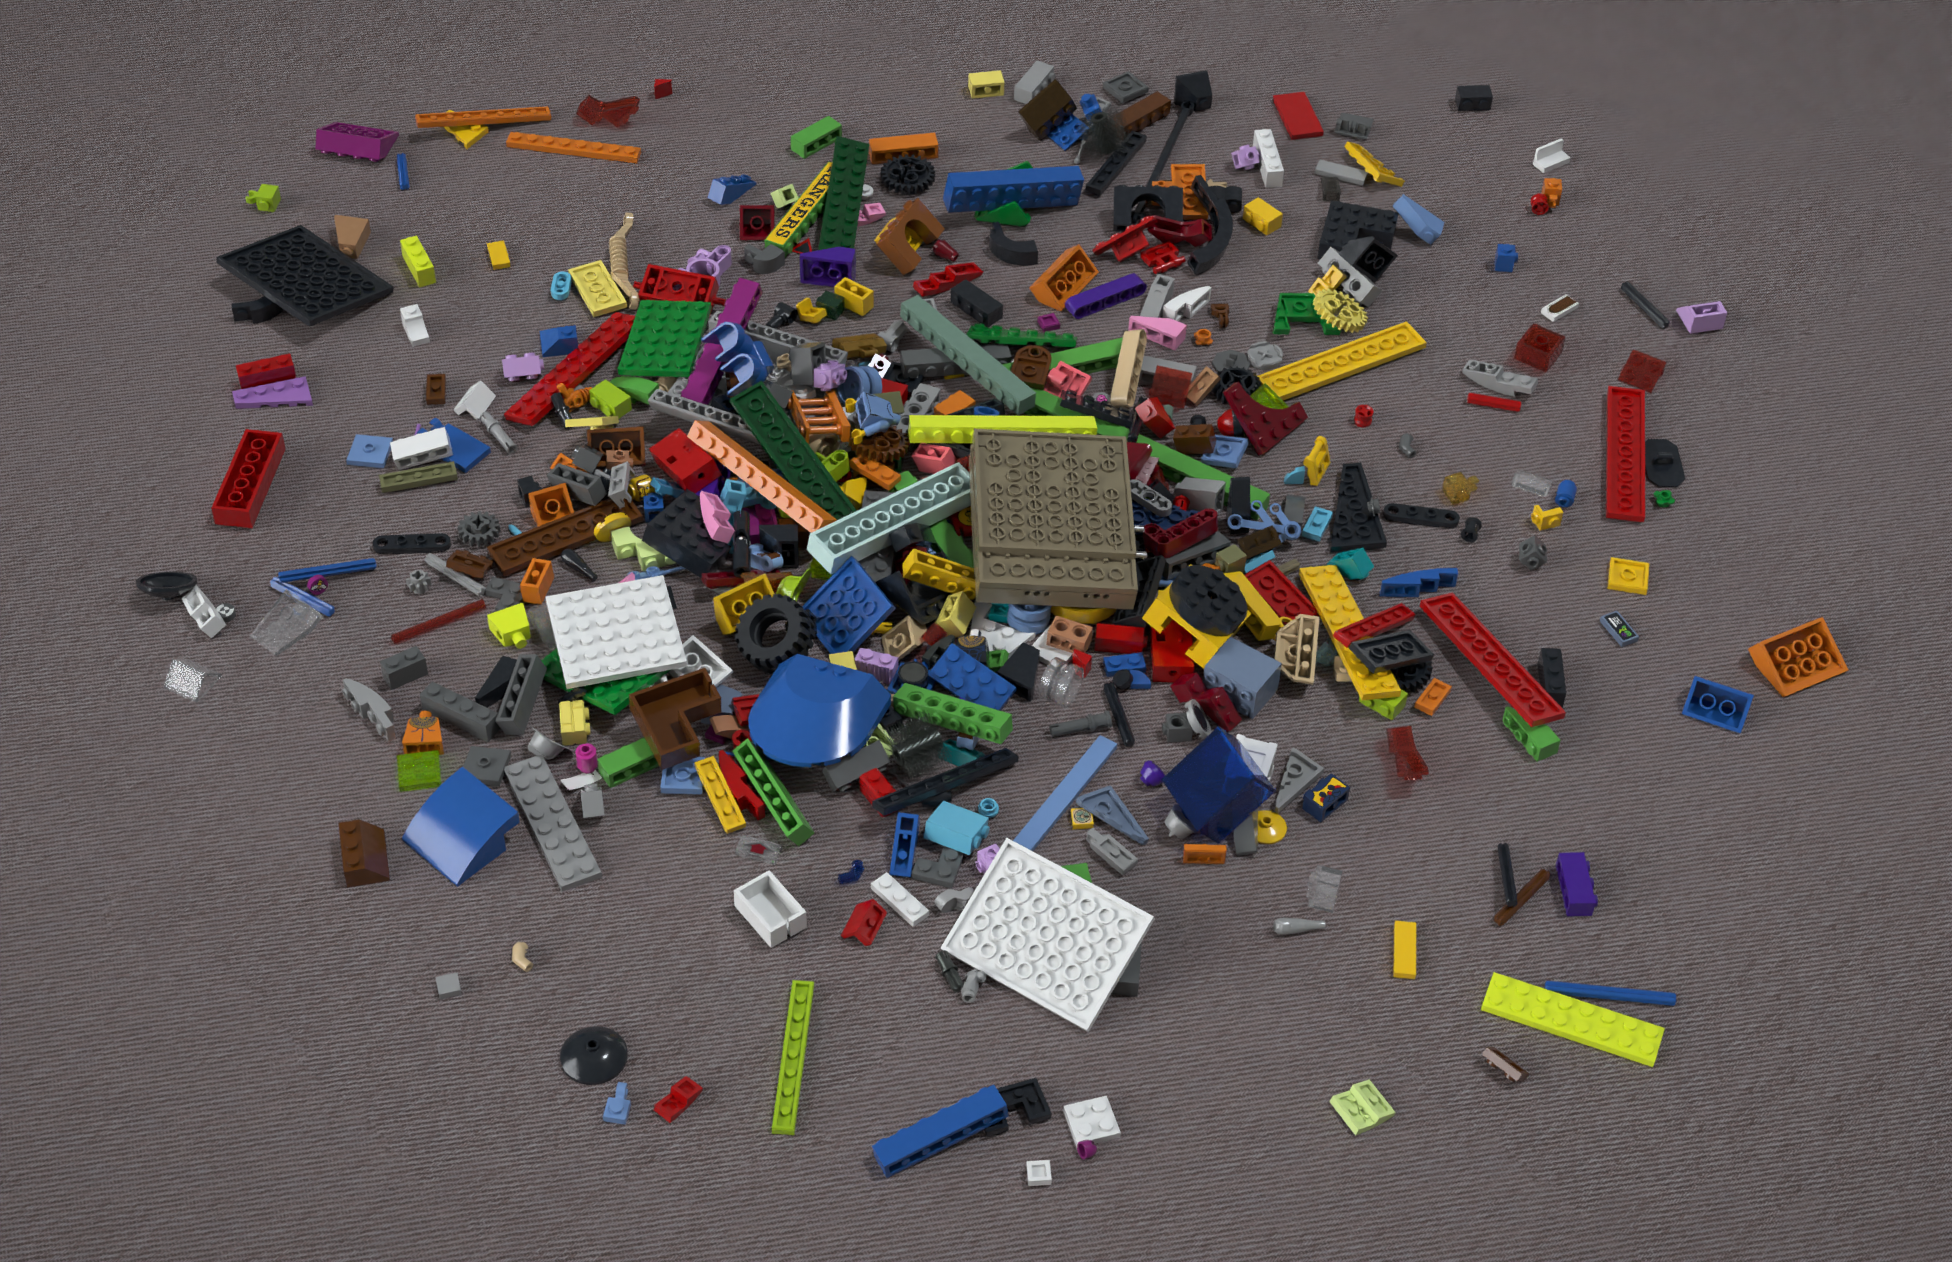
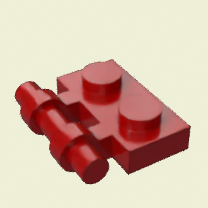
[1140,241,1186,274]

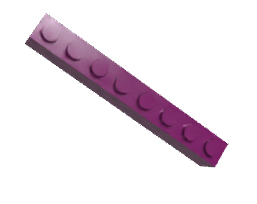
[681,278,763,405]

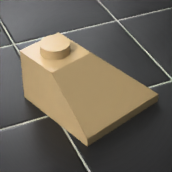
[881,615,929,662]

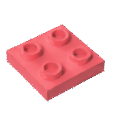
[1044,361,1092,398]

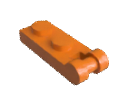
[849,454,901,491]

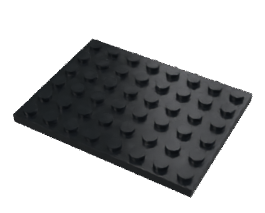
[216,225,394,327]

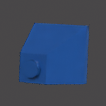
[539,325,578,357]

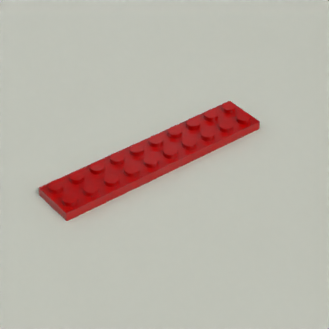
[504,312,635,426]
[1606,386,1645,522]
[1419,592,1566,727]

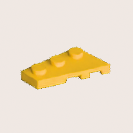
[444,109,489,149]

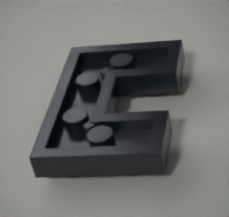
[984,1078,1052,1137]

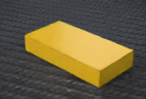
[487,240,511,270]

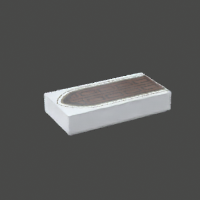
[1541,294,1579,322]

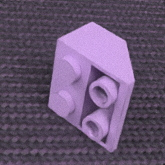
[1676,301,1727,334]

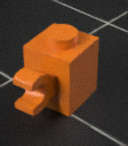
[1541,178,1562,208]

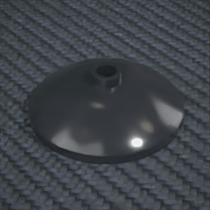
[136,571,197,600]
[560,1026,628,1085]

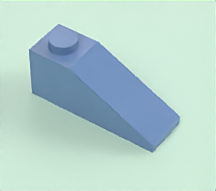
[1393,194,1445,245]

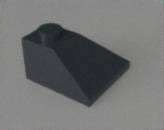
[1174,70,1212,111]

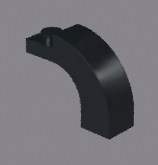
[989,222,1038,266]
[232,296,284,324]

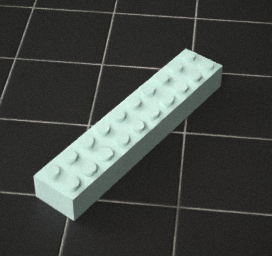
[807,462,971,574]

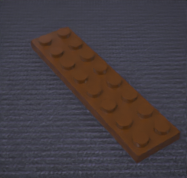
[487,498,643,576]

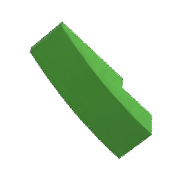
[610,376,659,405]

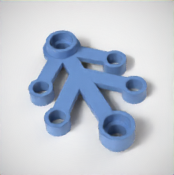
[1227,500,1301,551]

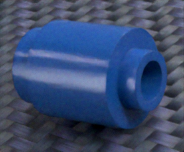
[1555,480,1577,507]

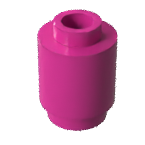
[575,744,598,774]

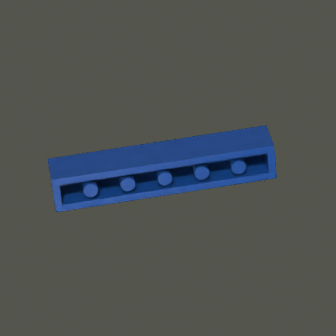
[872,1085,1009,1178]

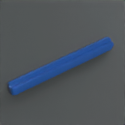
[278,558,376,583]

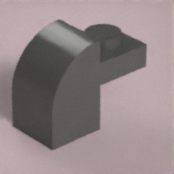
[744,244,785,274]

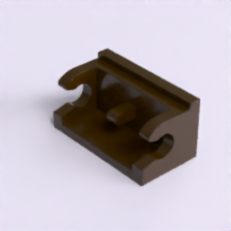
[1237,525,1282,559]

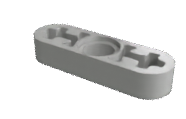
[1130,480,1172,517]

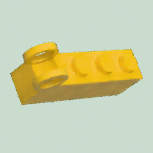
[1223,571,1292,641]

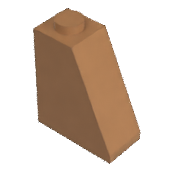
[334,215,371,259]

